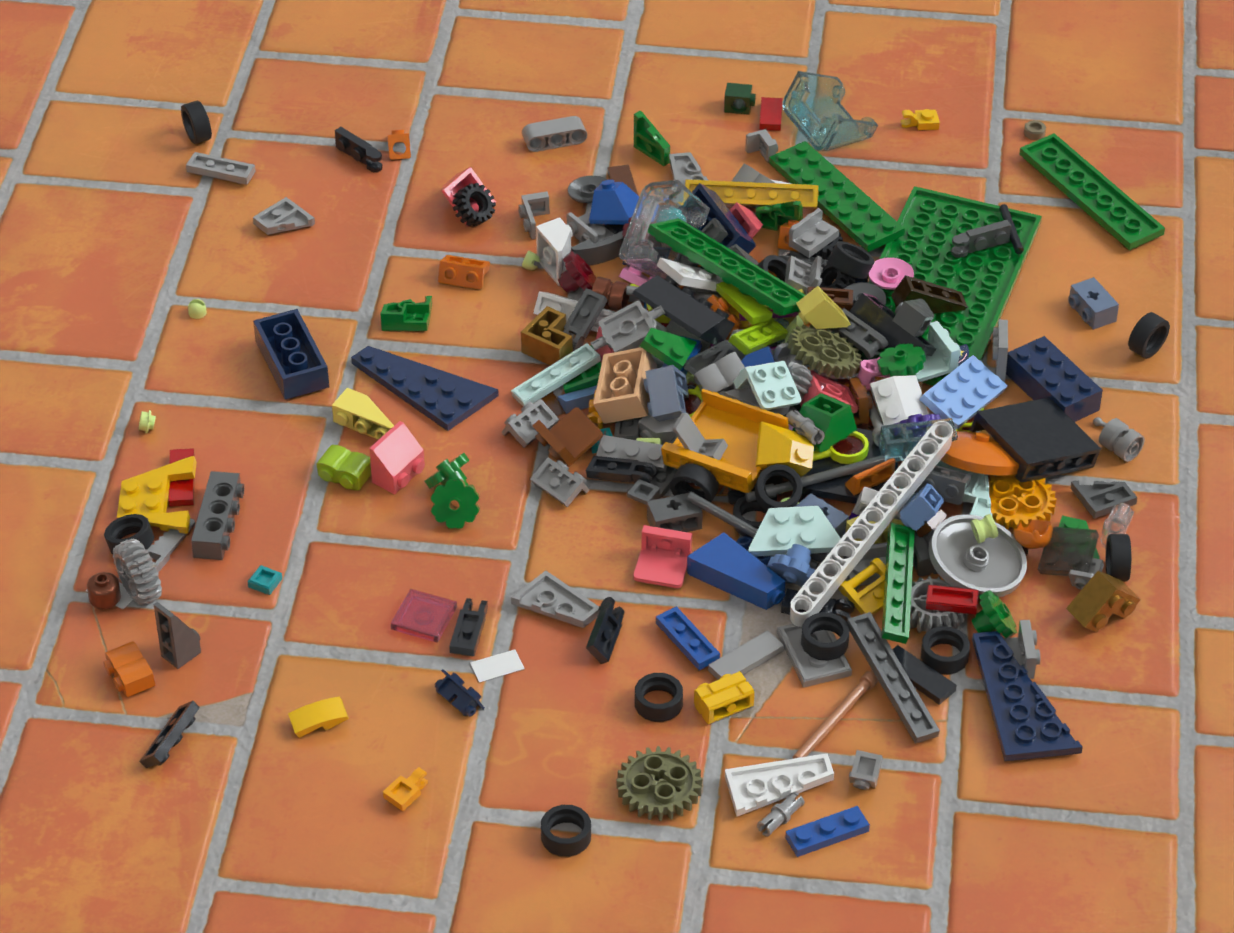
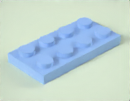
[920,355,1008,431]

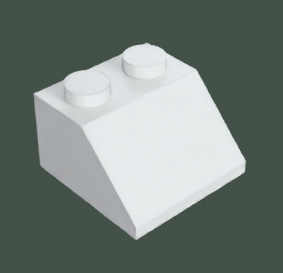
[536,217,573,286]
[870,375,929,432]

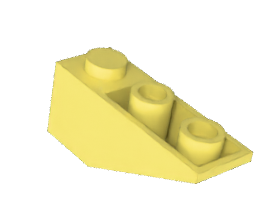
[332,388,394,440]

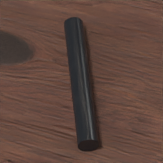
[999,204,1024,254]

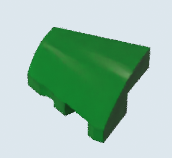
[756,201,803,231]
[380,296,432,331]

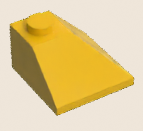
[755,421,814,478]

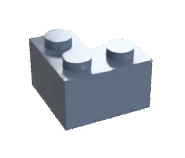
[644,365,689,422]

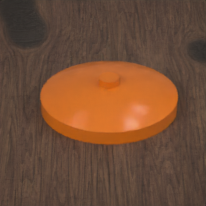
[938,431,1019,476]

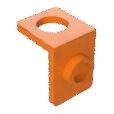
[387,130,411,160]

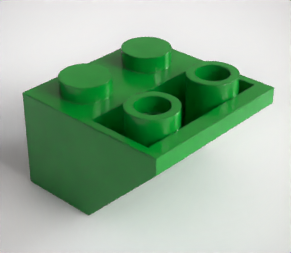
[792,393,857,453]

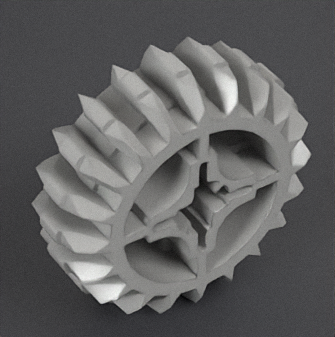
[113,538,162,606]
[910,576,967,634]

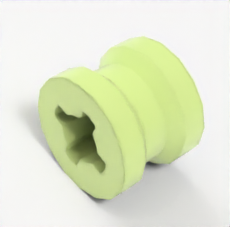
[970,514,998,543]

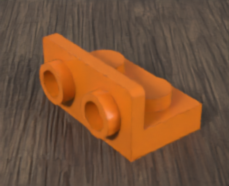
[438,255,490,290]

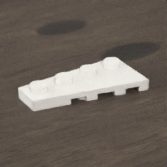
[657,258,723,291]
[725,753,834,817]

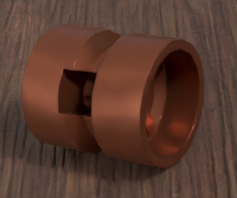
[592,276,630,311]

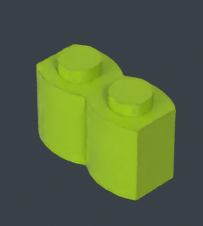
[316,445,371,490]

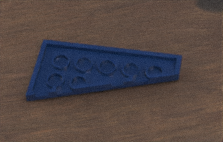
[972,631,1083,761]

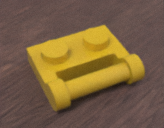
[838,557,886,616]

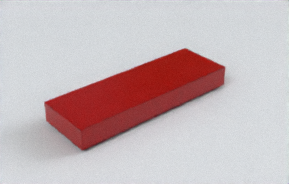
[169,448,195,507]

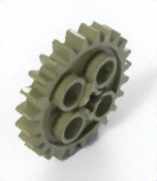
[787,324,862,379]
[617,746,703,821]

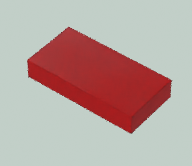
[759,97,783,131]
[926,585,979,614]

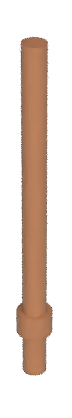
[793,670,878,759]

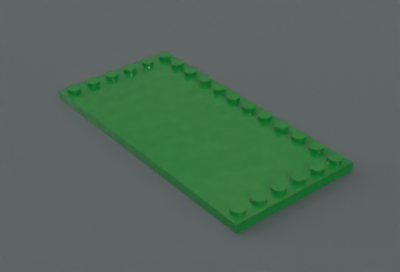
[868,186,1042,386]

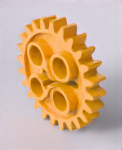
[988,474,1057,530]

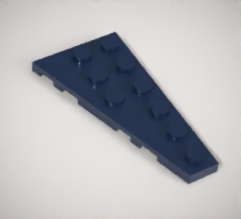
[351,346,499,431]

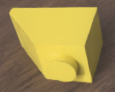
[796,286,851,329]

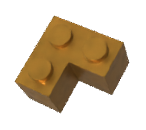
[521,306,573,366]
[1066,571,1141,632]

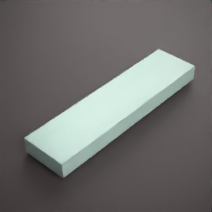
[511,343,601,407]

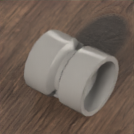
[1099,418,1145,462]

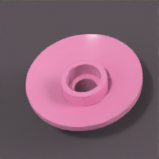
[868,258,914,290]

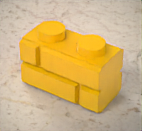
[694,671,755,724]

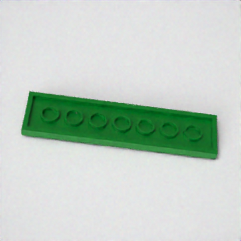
[1019,133,1165,250]
[769,141,905,252]
[647,218,806,316]

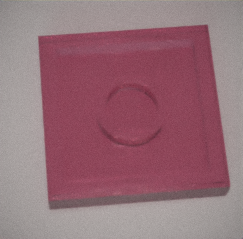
[391,589,457,642]

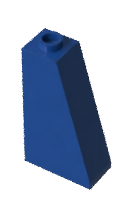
[687,532,785,610]

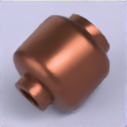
[87,572,121,609]

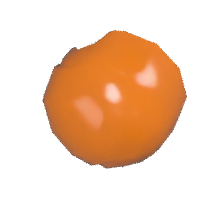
[1013,520,1053,549]

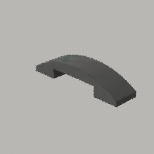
[571,214,647,266]
[627,437,678,505]

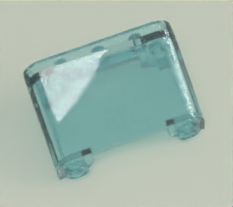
[782,71,878,152]

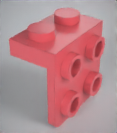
[633,525,692,588]

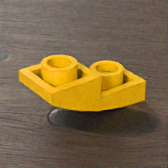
[288,696,349,738]

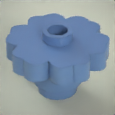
[767,544,815,587]

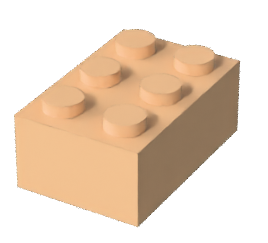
[593,347,657,424]

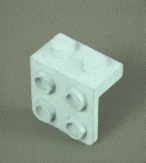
[916,321,961,382]
[733,361,801,410]

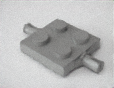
[590,300,665,352]

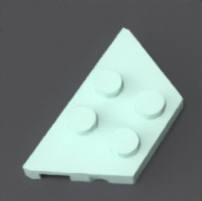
[749,506,841,556]

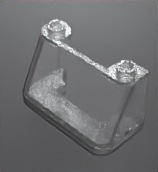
[619,180,710,286]

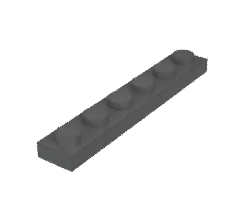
[847,612,940,744]

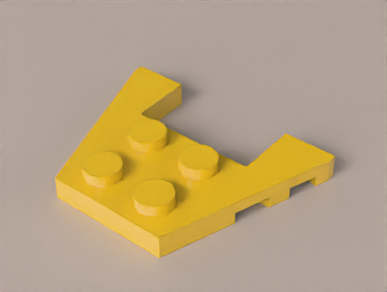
[117,456,197,534]

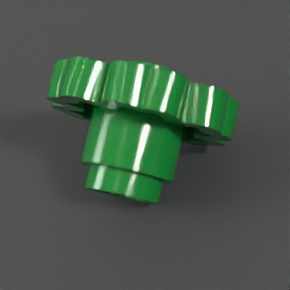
[877,344,926,377]
[424,453,469,489]
[431,479,480,529]
[972,590,1017,639]

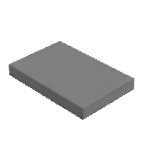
[777,624,852,688]

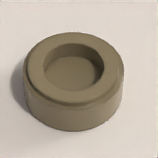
[1024,120,1046,140]

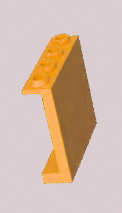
[661,389,789,493]

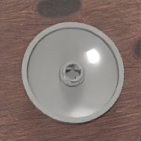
[929,515,1027,598]

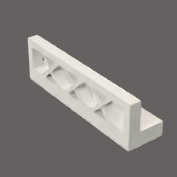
[533,291,615,332]

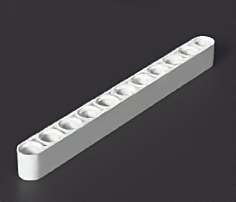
[790,421,953,627]

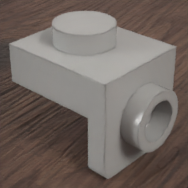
[745,129,778,163]
[1069,556,1104,590]
[849,750,883,790]

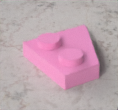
[619,266,653,286]

